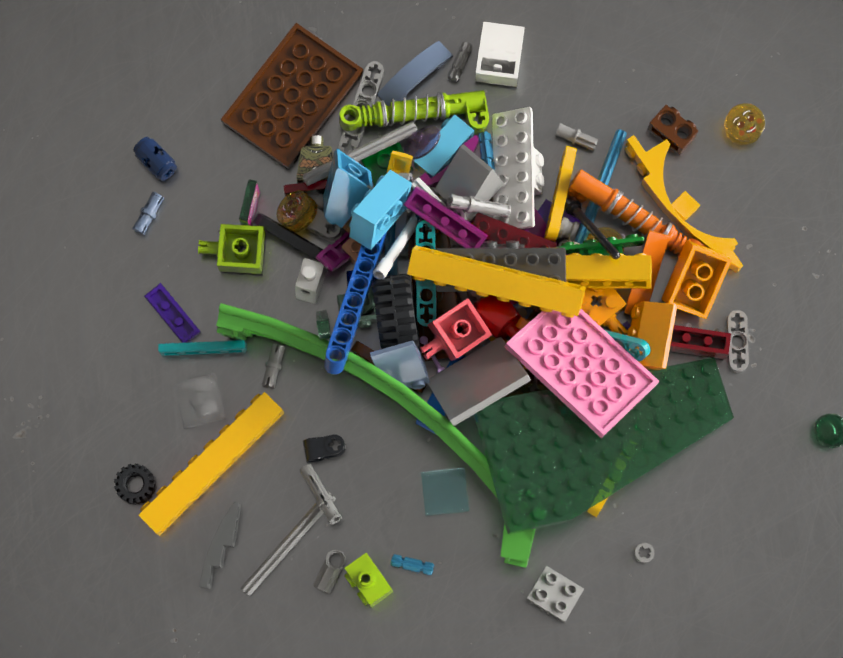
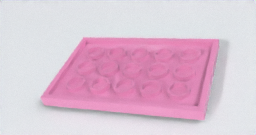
[504,309,659,438]

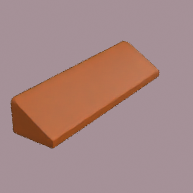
[624,230,670,315]

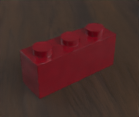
[669,325,731,359]

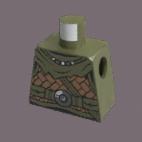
[297,135,333,183]

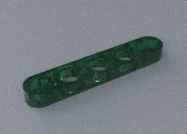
[316,310,331,340]

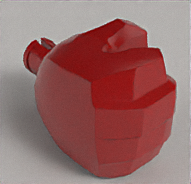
[473,295,521,339]

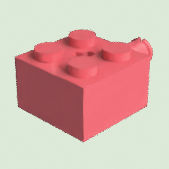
[420,298,492,361]

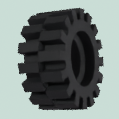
[114,463,156,505]

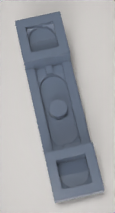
[377,41,453,106]

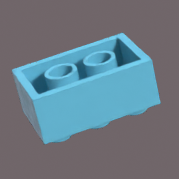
[349,170,412,250]

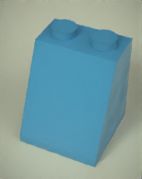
[323,149,373,228]

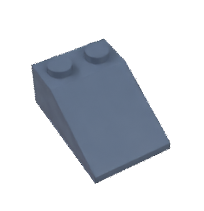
[370,340,430,389]

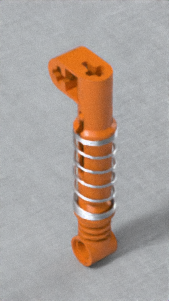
[567,169,706,258]

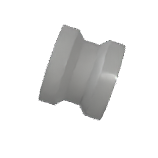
[557,217,580,242]

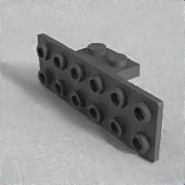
[436,241,566,292]

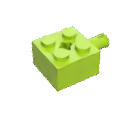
[198,224,266,274]
[344,553,393,608]

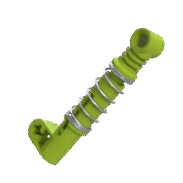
[339,90,489,135]

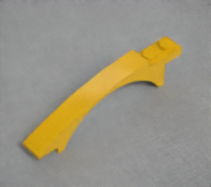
[625,135,743,273]

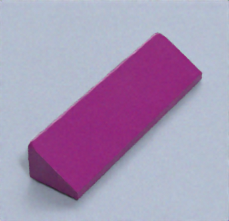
[403,186,488,248]

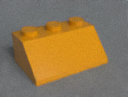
[627,301,677,372]

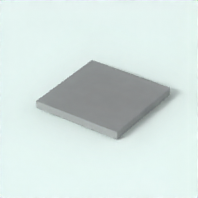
[428,336,531,426]

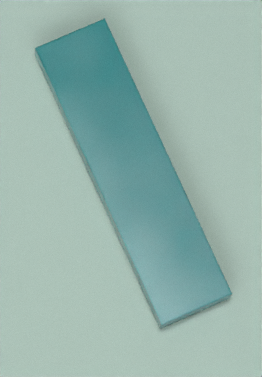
[158,340,247,356]

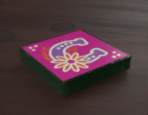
[239,179,260,226]

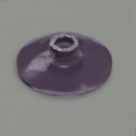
[404,125,441,160]

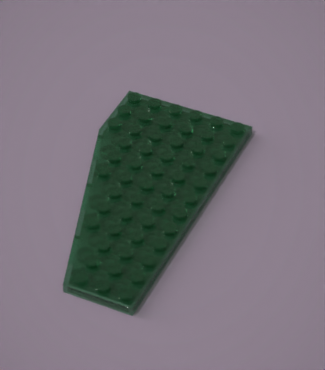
[474,357,734,534]

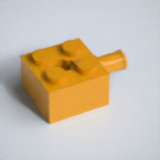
[581,288,628,335]

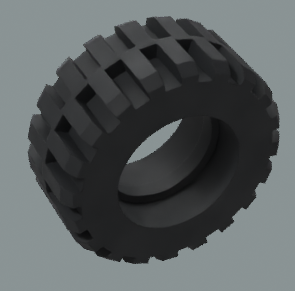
[373,274,420,351]

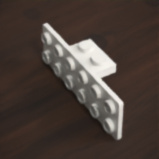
[492,107,544,229]

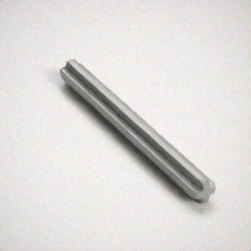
[303,122,417,186]
[241,491,336,596]

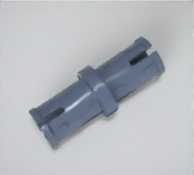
[132,192,164,235]

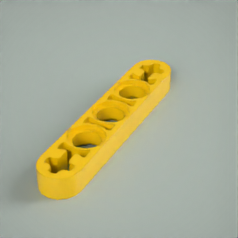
[544,145,577,242]

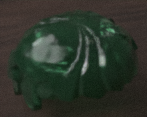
[814,413,843,448]

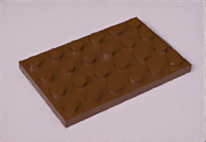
[221,23,363,169]

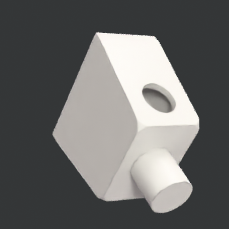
[295,258,327,304]

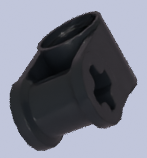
[303,434,346,463]

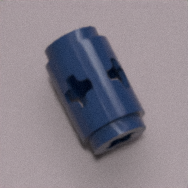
[133,137,177,181]

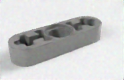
[726,310,749,373]

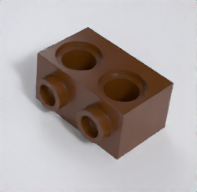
[648,105,698,155]

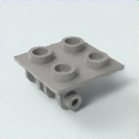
[527,566,584,623]

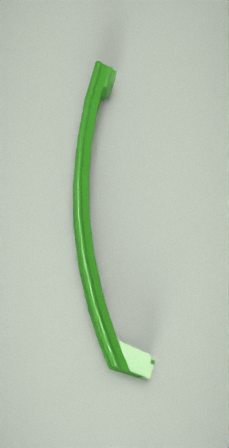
[216,303,538,568]

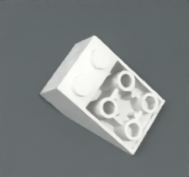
[475,22,525,87]

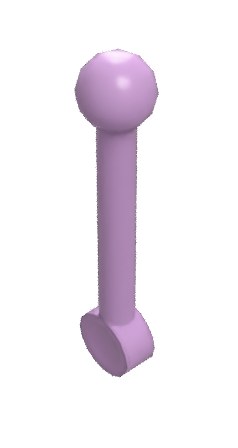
[419,336,445,374]

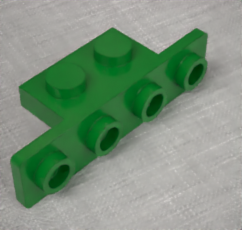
[559,234,645,255]

